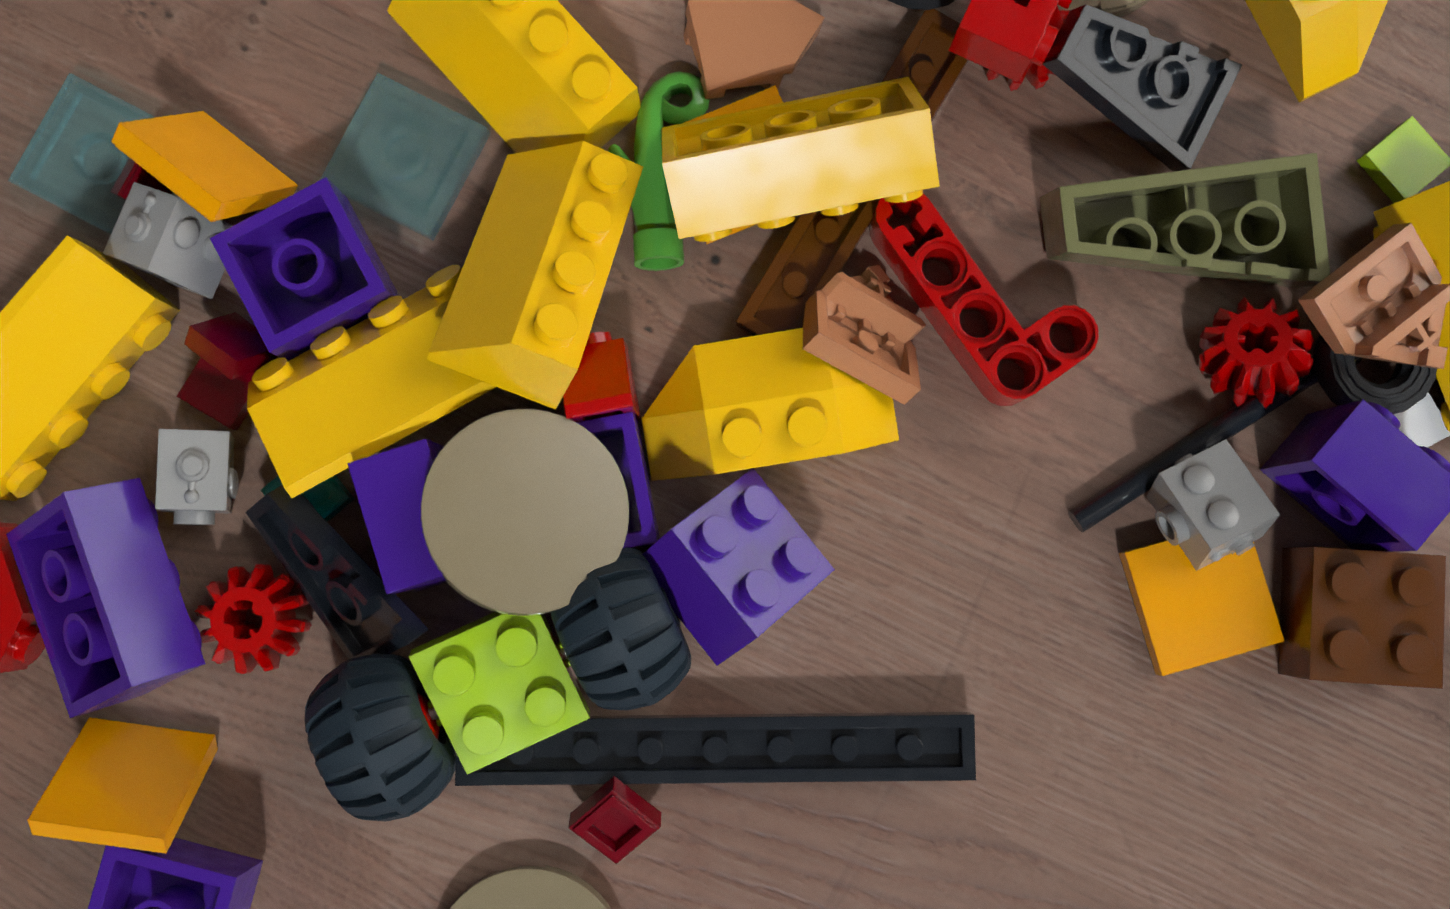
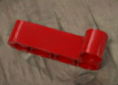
[869,194,1099,406]

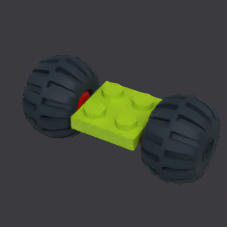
[304,547,691,822]

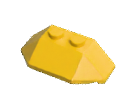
[1245,0,1388,103]
[641,328,899,481]

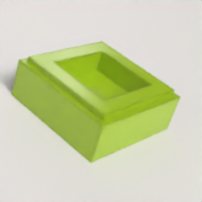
[1356,116,1450,203]

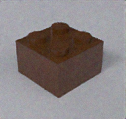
[1278,547,1446,689]

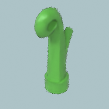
[608,71,710,271]

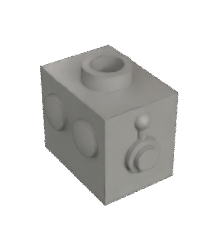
[103,182,232,299]
[155,429,239,525]
[1147,439,1280,571]

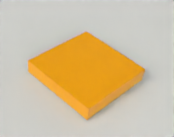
[111,111,298,222]
[1119,540,1285,676]
[27,717,218,854]

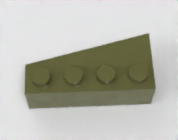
[1040,153,1330,288]

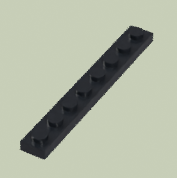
[455,712,976,786]

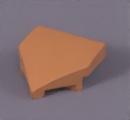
[683,0,825,99]
[1298,223,1450,369]
[803,265,926,405]

